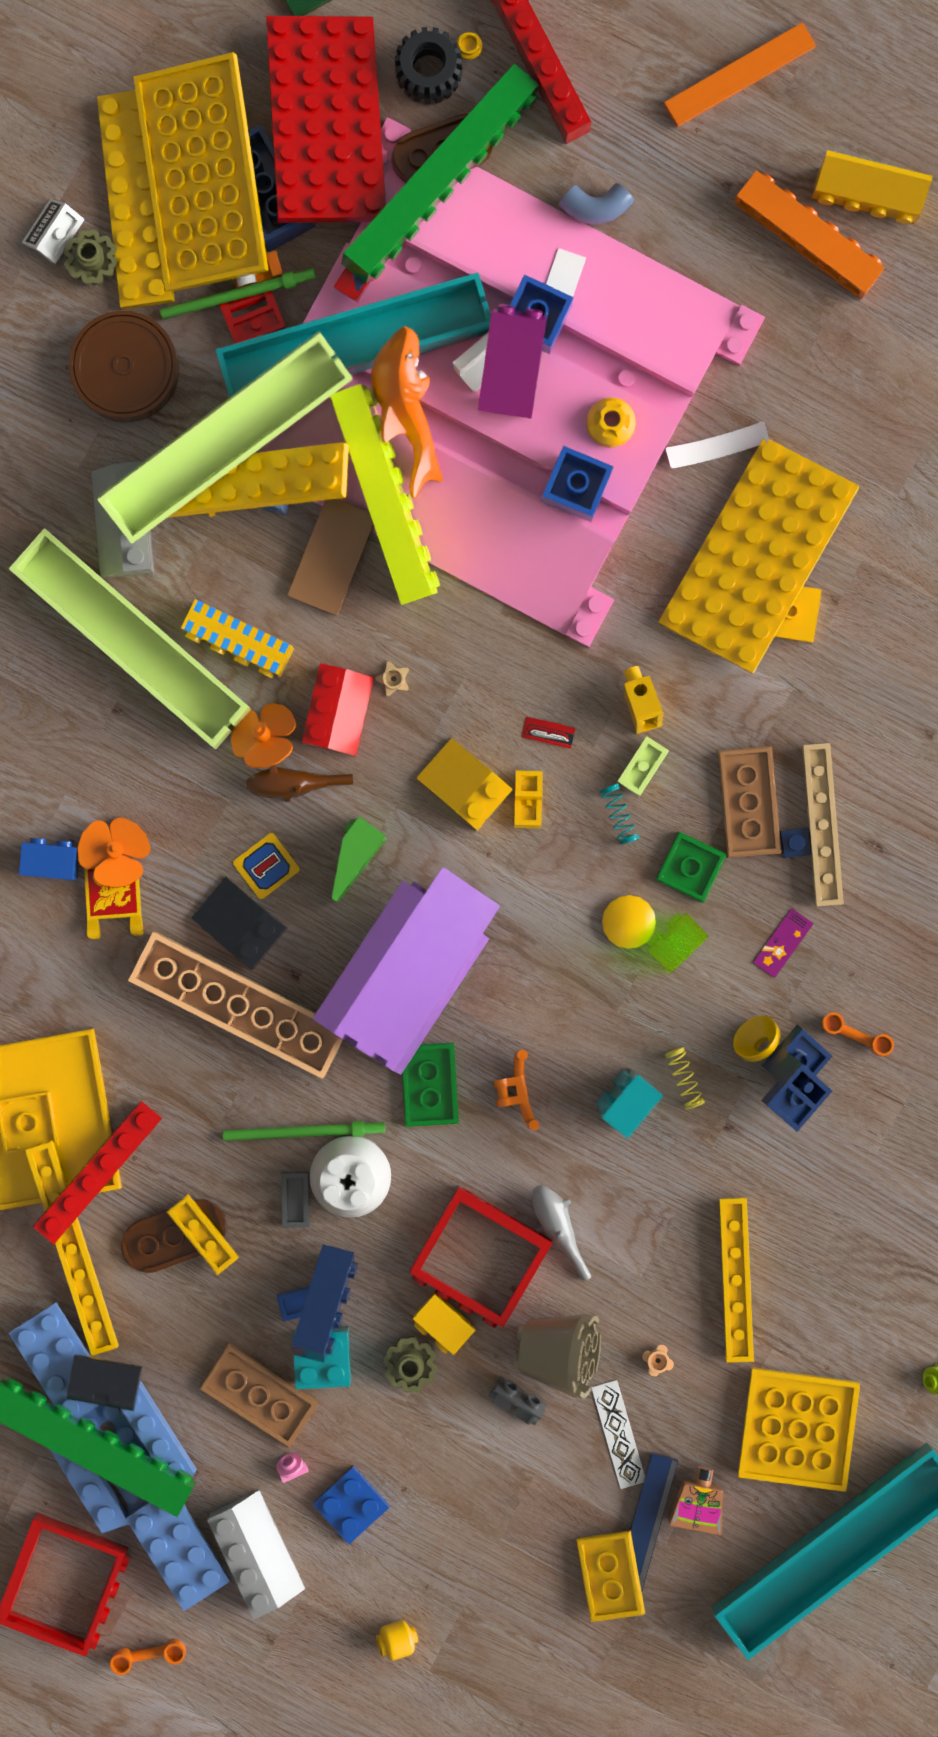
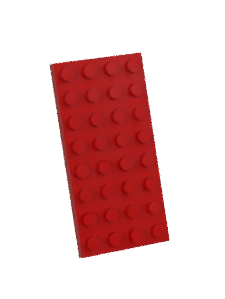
[266,16,386,223]

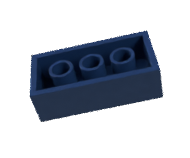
[248,124,316,252]

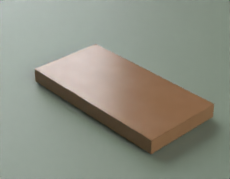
[287,499,374,616]
[717,746,781,858]
[199,1342,319,1448]

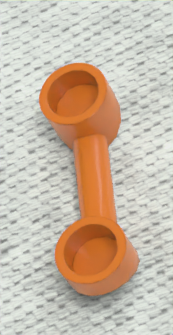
[821,1012,894,1057]
[110,1638,186,1675]

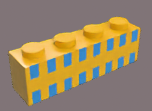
[181,599,294,679]

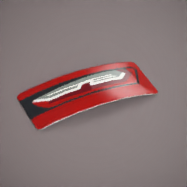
[522,717,575,748]

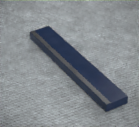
[628,1452,678,1619]

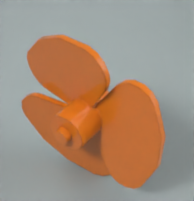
[231,703,296,768]
[78,817,151,888]

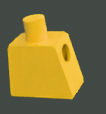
[623,666,663,734]

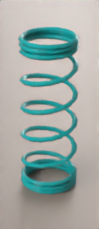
[599,783,640,845]

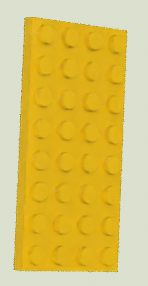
[133,52,269,292]
[658,438,859,675]

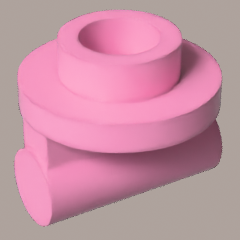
[276,1453,309,1483]

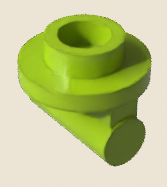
[923,1364,938,1395]

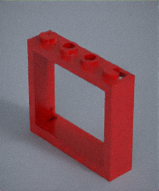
[409,1185,553,1328]
[0,1513,130,1657]

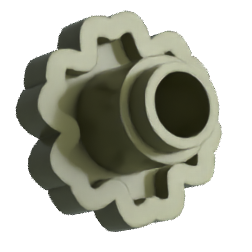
[63,230,118,286]
[383,1336,438,1393]

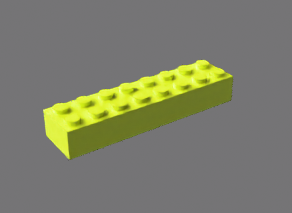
[330,384,440,605]

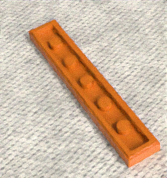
[664,22,816,128]

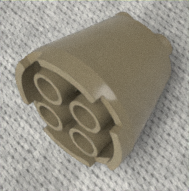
[514,1314,601,1399]

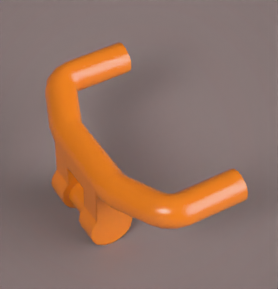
[493,1049,539,1131]

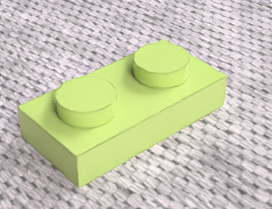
[617,736,669,797]

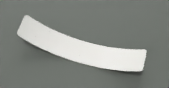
[666,422,769,468]

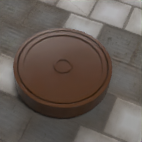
[69,311,179,422]

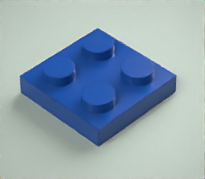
[313,1465,390,1544]

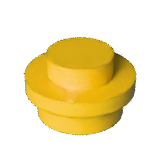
[456,32,482,60]

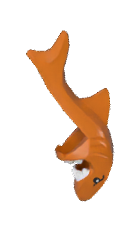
[371,326,443,499]

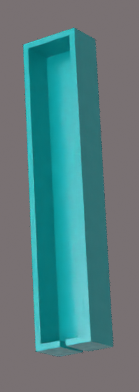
[215,272,491,397]
[711,1442,938,1660]

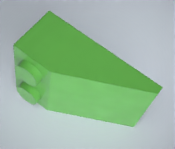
[332,816,387,902]

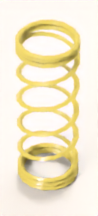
[665,1047,705,1110]

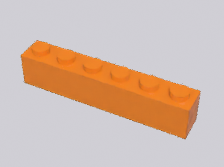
[734,170,885,300]

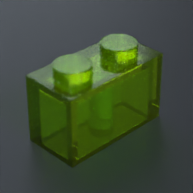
[646,913,709,974]

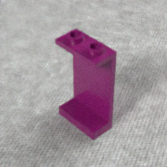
[478,305,547,419]

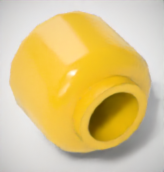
[376,1620,418,1661]

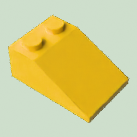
[417,738,513,831]

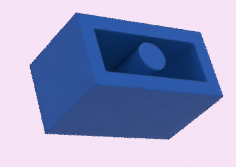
[19,838,79,881]

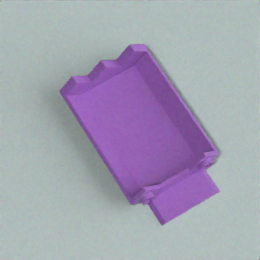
[313,867,500,1075]

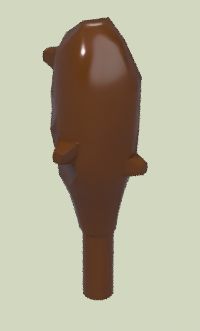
[246,765,353,802]

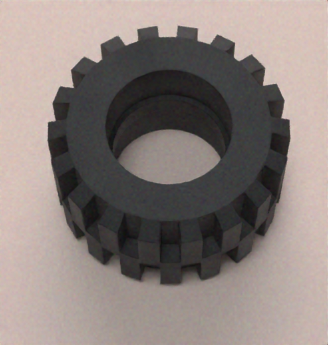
[395,27,462,105]

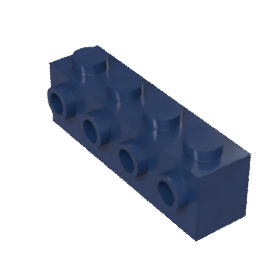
[292,1244,358,1363]

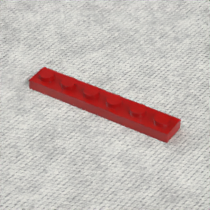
[32,1101,162,1244]

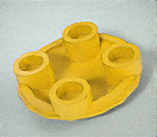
[602,895,656,949]

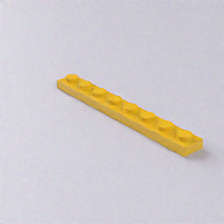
[25,1140,119,1356]

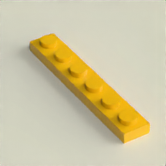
[719,1197,754,1363]

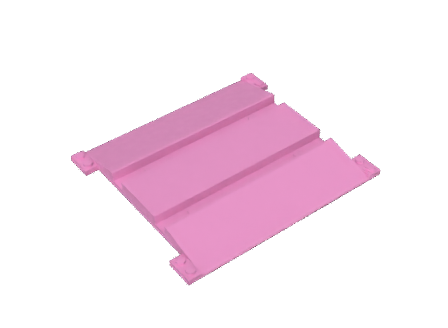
[254,117,765,648]

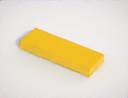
[167,1194,239,1275]

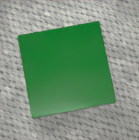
[655,831,727,903]

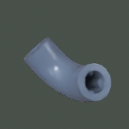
[559,183,634,225]

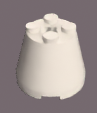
[310,1135,391,1218]

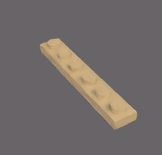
[802,743,844,907]

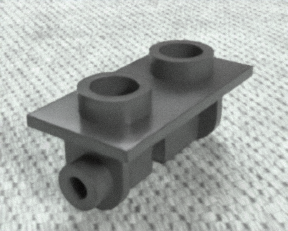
[488,1376,546,1425]

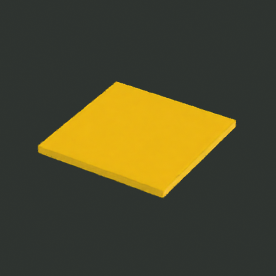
[0,1029,122,1210]

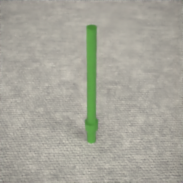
[160,268,317,320]
[223,1120,386,1141]

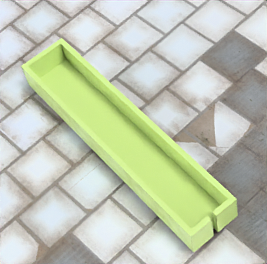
[97,331,353,544]
[9,528,251,749]

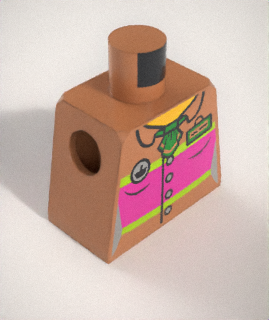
[668,1466,723,1535]

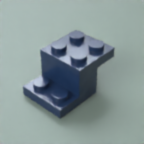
[761,1025,832,1132]

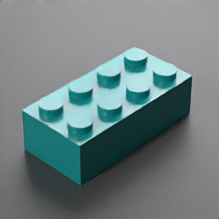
[596,1068,663,1139]

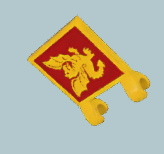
[84,867,143,939]

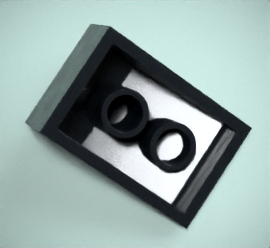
[192,877,288,970]

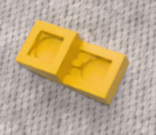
[514,770,543,829]

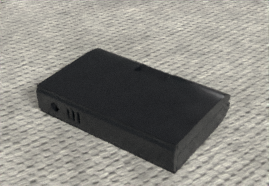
[67,1354,143,1411]

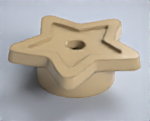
[375,661,409,696]

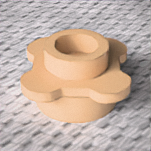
[642,1345,674,1376]

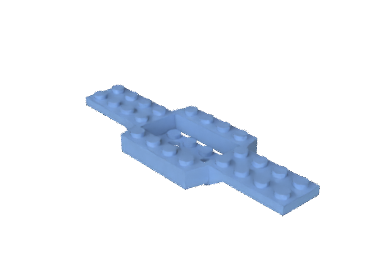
[9,1302,231,1611]

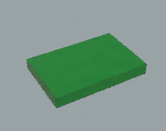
[402,1042,459,1127]

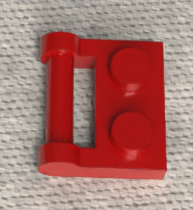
[219,291,286,344]

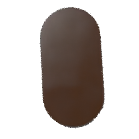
[392,114,493,183]
[121,1199,227,1273]

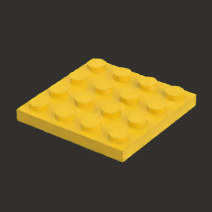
[737,1367,860,1492]

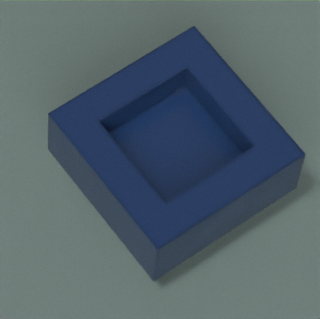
[780,828,811,858]

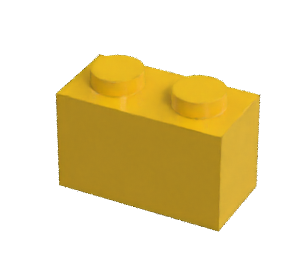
[413,1291,475,1355]

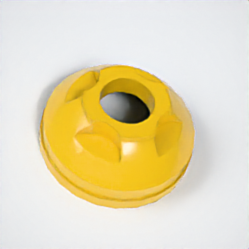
[586,397,636,448]
[733,1015,780,1062]

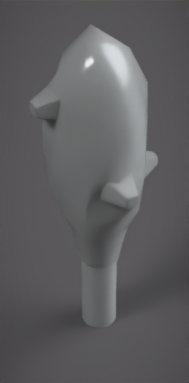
[532,1185,591,1281]

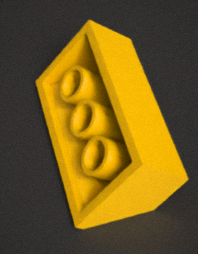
[812,150,933,224]

